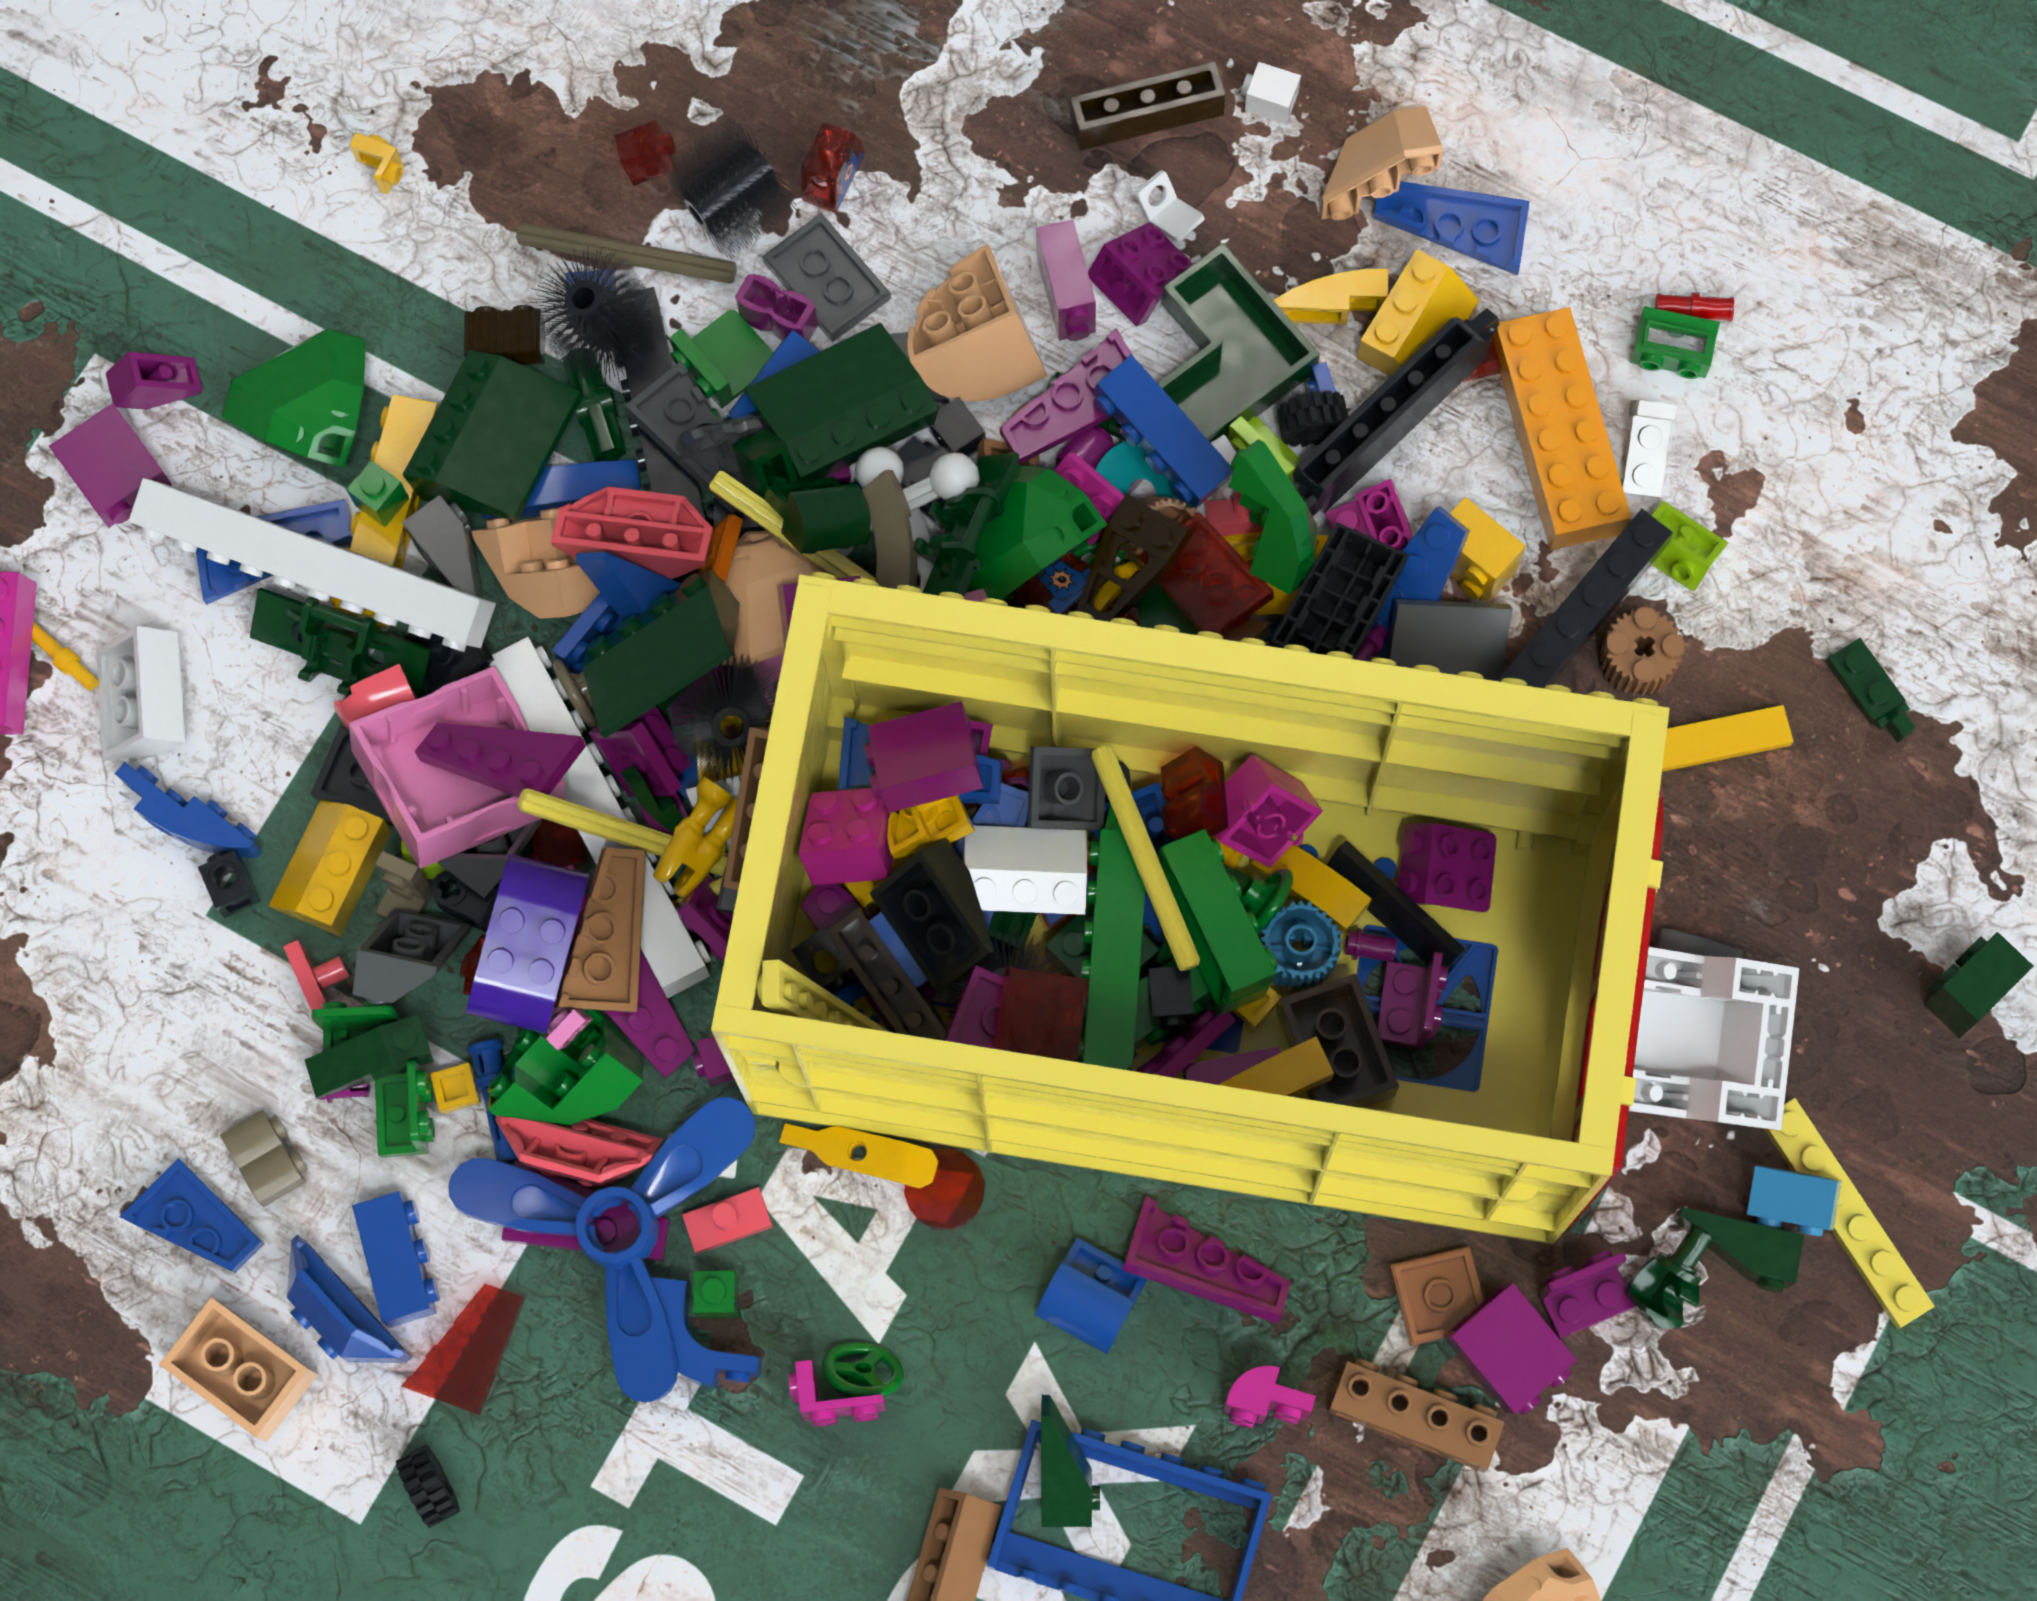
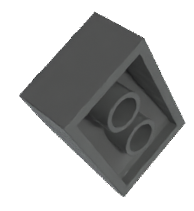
[402,495,490,631]

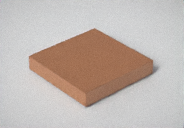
[1389,1246,1484,1347]

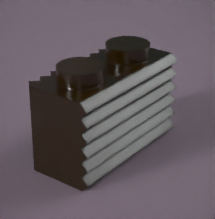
[464,305,545,365]

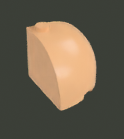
[907,244,1048,401]

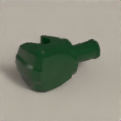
[1626,1223,1715,1329]

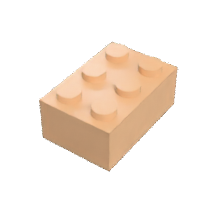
[159,1297,318,1442]

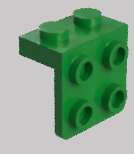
[669,310,773,409]
[311,1001,403,1051]
[375,1060,435,1158]

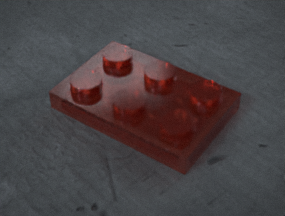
[1138,512,1274,636]
[994,967,1089,1062]

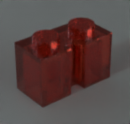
[1161,746,1229,840]

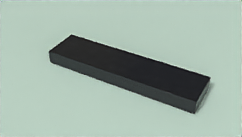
[1326,840,1465,970]

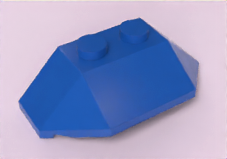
[287,1234,412,1363]

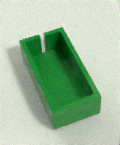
[1158,829,1277,1016]

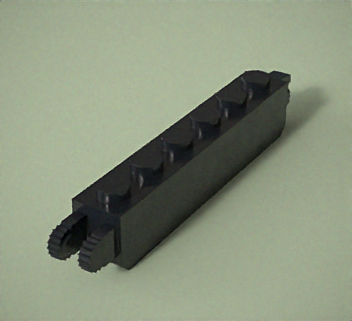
[1292,308,1500,516]

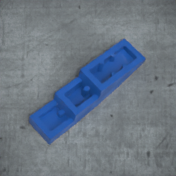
[481,460,641,518]

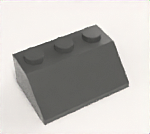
[352,909,471,1004]

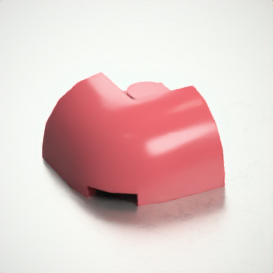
[334,664,418,732]

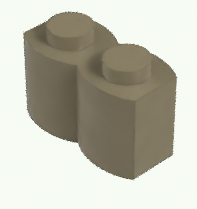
[220,1109,308,1207]

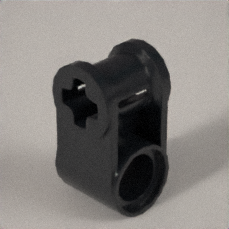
[431,871,498,932]

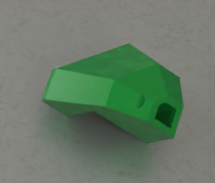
[221,328,365,468]
[1229,439,1317,595]
[968,465,1107,601]
[487,977,643,1125]

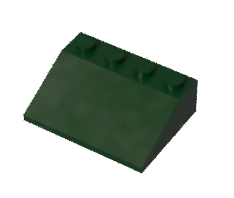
[744,322,939,482]
[402,350,583,521]
[582,568,740,739]

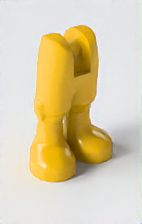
[653,776,737,898]

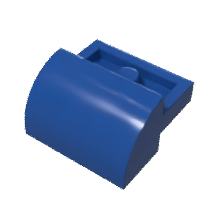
[1035,1238,1148,1354]

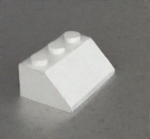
[96,626,187,761]
[963,825,1087,915]

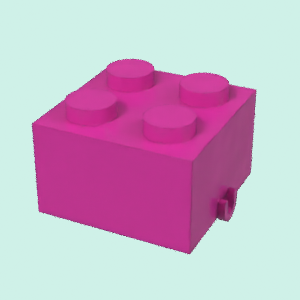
[1199,754,1323,868]
[798,788,899,886]

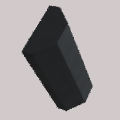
[1270,522,1409,659]

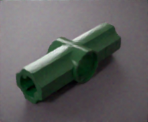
[562,348,626,462]

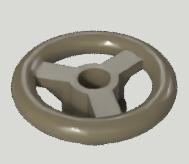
[553,659,597,728]

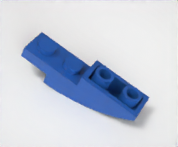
[114,762,262,858]

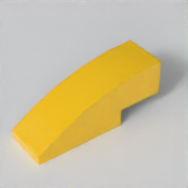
[1273,268,1388,325]
[1250,845,1372,936]
[1219,1036,1334,1097]

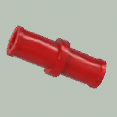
[1655,292,1734,322]

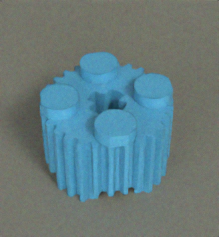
[1260,901,1342,991]

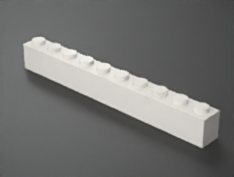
[128,478,496,652]
[490,637,711,999]

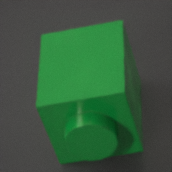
[346,460,409,527]
[693,1271,739,1319]

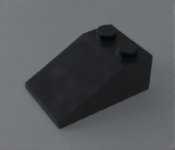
[869,838,994,994]

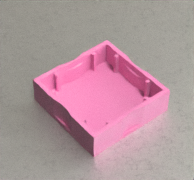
[349,666,565,869]

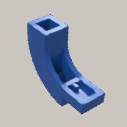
[651,1277,763,1389]

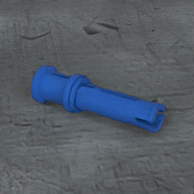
[467,1040,519,1164]

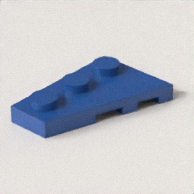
[119,1158,264,1273]

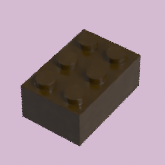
[1276,973,1399,1108]

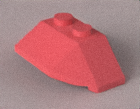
[551,486,713,579]
[495,1116,663,1188]

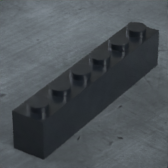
[1497,508,1673,688]

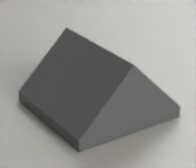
[1027,746,1105,830]
[438,819,542,898]

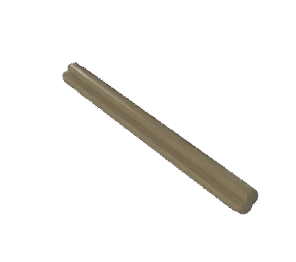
[516,223,737,284]

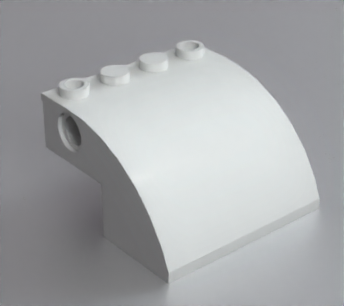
[1629,947,1799,1130]

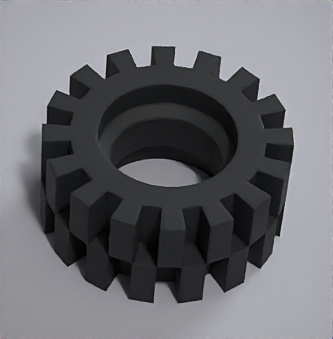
[1276,390,1348,447]
[395,1445,460,1528]

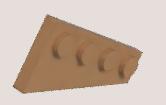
[554,847,645,1012]

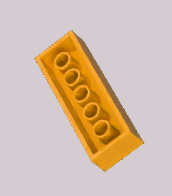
[1491,307,1631,550]

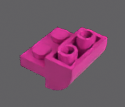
[1325,479,1414,551]
[1222,1366,1316,1429]

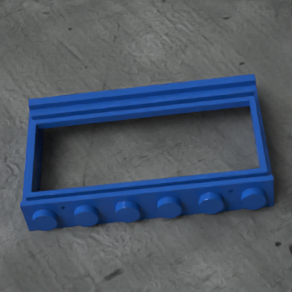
[987,1419,1272,1601]

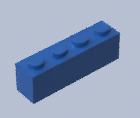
[1093,354,1233,508]

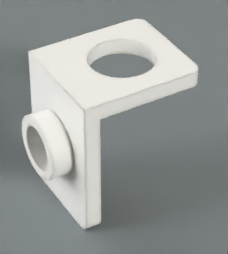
[1135,170,1205,241]

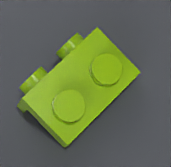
[1228,416,1302,482]

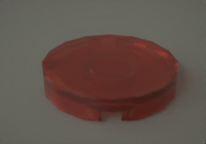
[904,1148,985,1231]

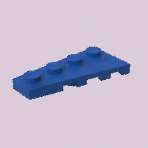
[196,499,353,605]

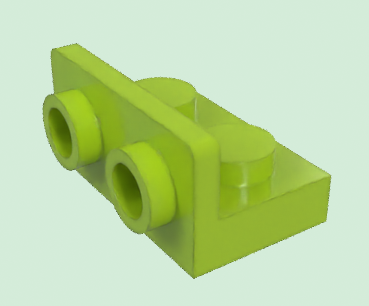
[1651,500,1729,591]

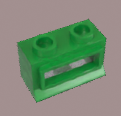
[1630,306,1720,379]

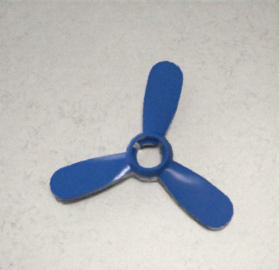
[448,1097,755,1403]

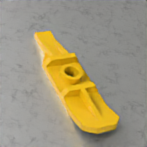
[779,1123,938,1189]

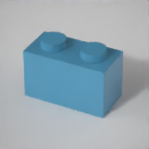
[1747,1165,1842,1236]

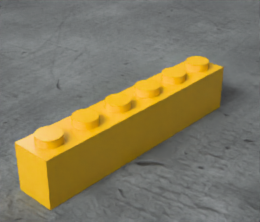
[331,394,439,629]

